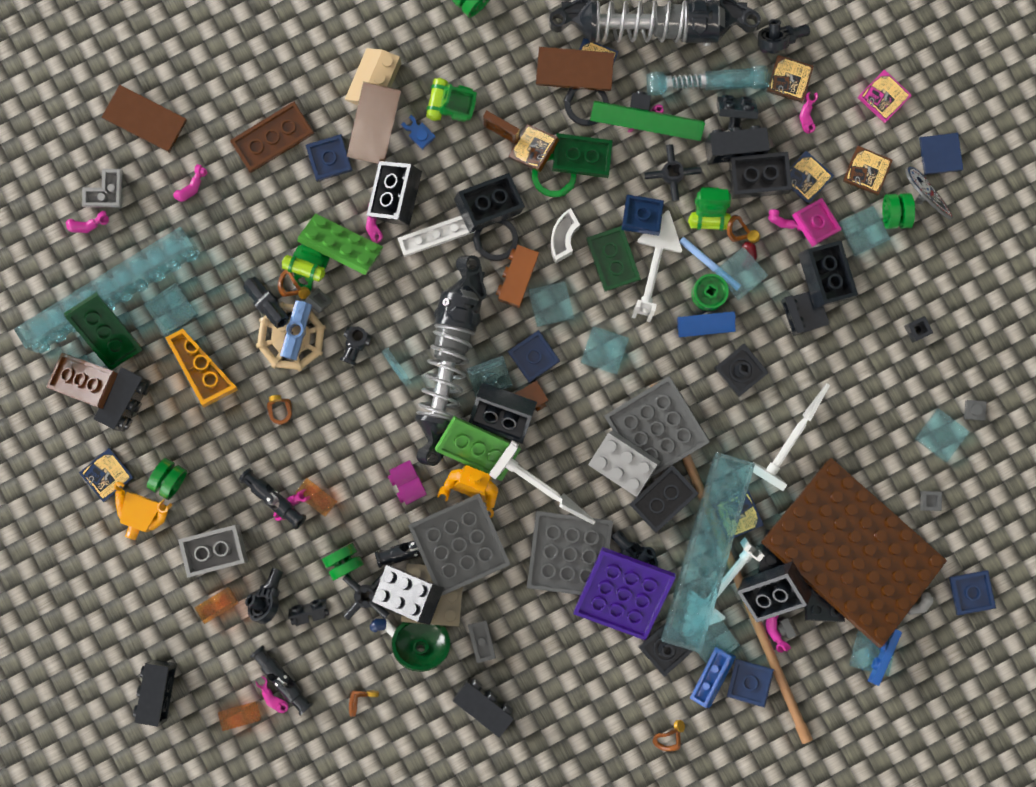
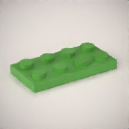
[297,213,383,275]
[435,416,521,481]

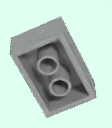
[588,430,661,497]
[178,525,248,578]

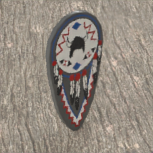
[906,166,953,220]

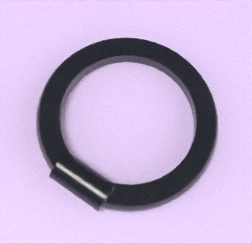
[564,88,609,126]
[472,220,518,261]

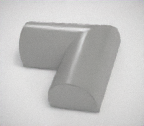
[82,169,123,208]

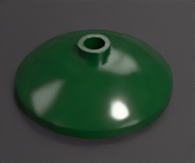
[392,622,450,672]

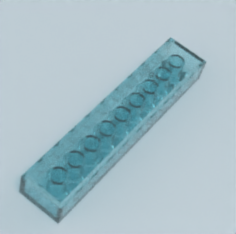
[14,227,201,353]
[661,452,755,653]

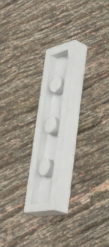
[398,216,474,257]

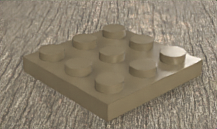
[401,563,463,627]

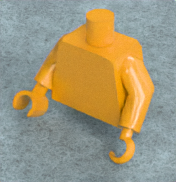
[437,465,498,518]
[114,482,172,540]

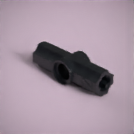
[243,276,290,329]

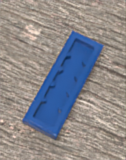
[868,629,902,686]

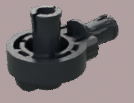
[758,19,810,54]
[611,530,658,567]
[245,568,284,624]

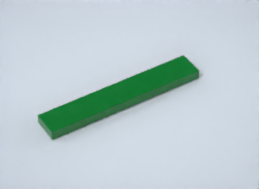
[590,101,705,141]

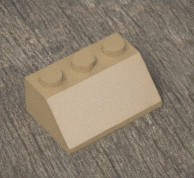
[345,48,401,105]

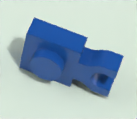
[401,115,436,150]

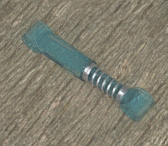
[646,65,769,96]

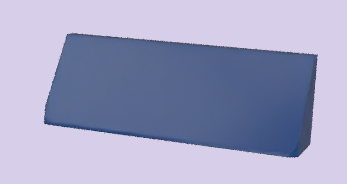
[677,311,736,338]
[690,647,736,708]

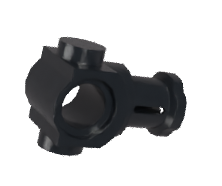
[340,326,373,366]

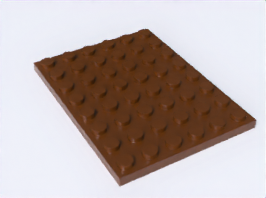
[761,458,947,648]

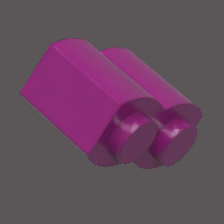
[388,460,428,505]

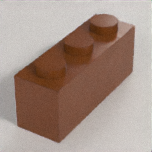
[496,245,539,309]

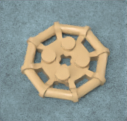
[256,302,326,372]

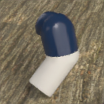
[370,618,397,637]

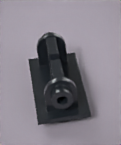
[288,599,330,626]

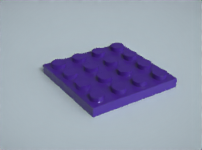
[573,547,676,640]

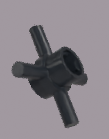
[644,144,702,202]
[343,573,390,620]

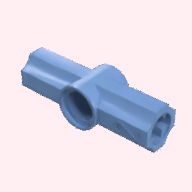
[280,300,312,361]

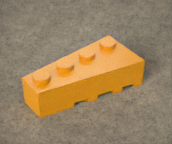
[165,329,238,408]

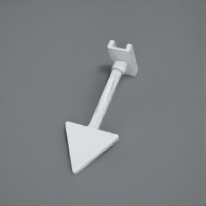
[632,210,682,322]
[749,383,830,491]
[489,440,596,525]
[682,537,764,635]

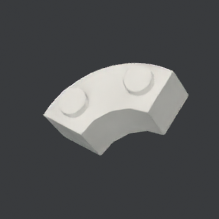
[551,208,580,264]

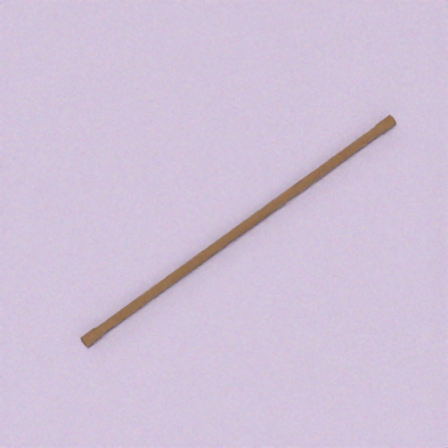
[650,383,813,744]

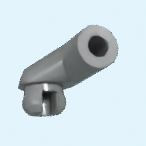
[908,592,934,615]

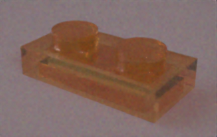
[295,478,338,517]
[194,587,239,624]
[218,701,261,731]

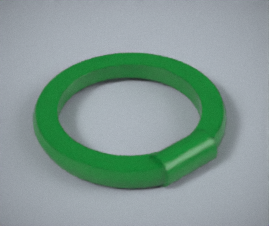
[532,154,577,197]

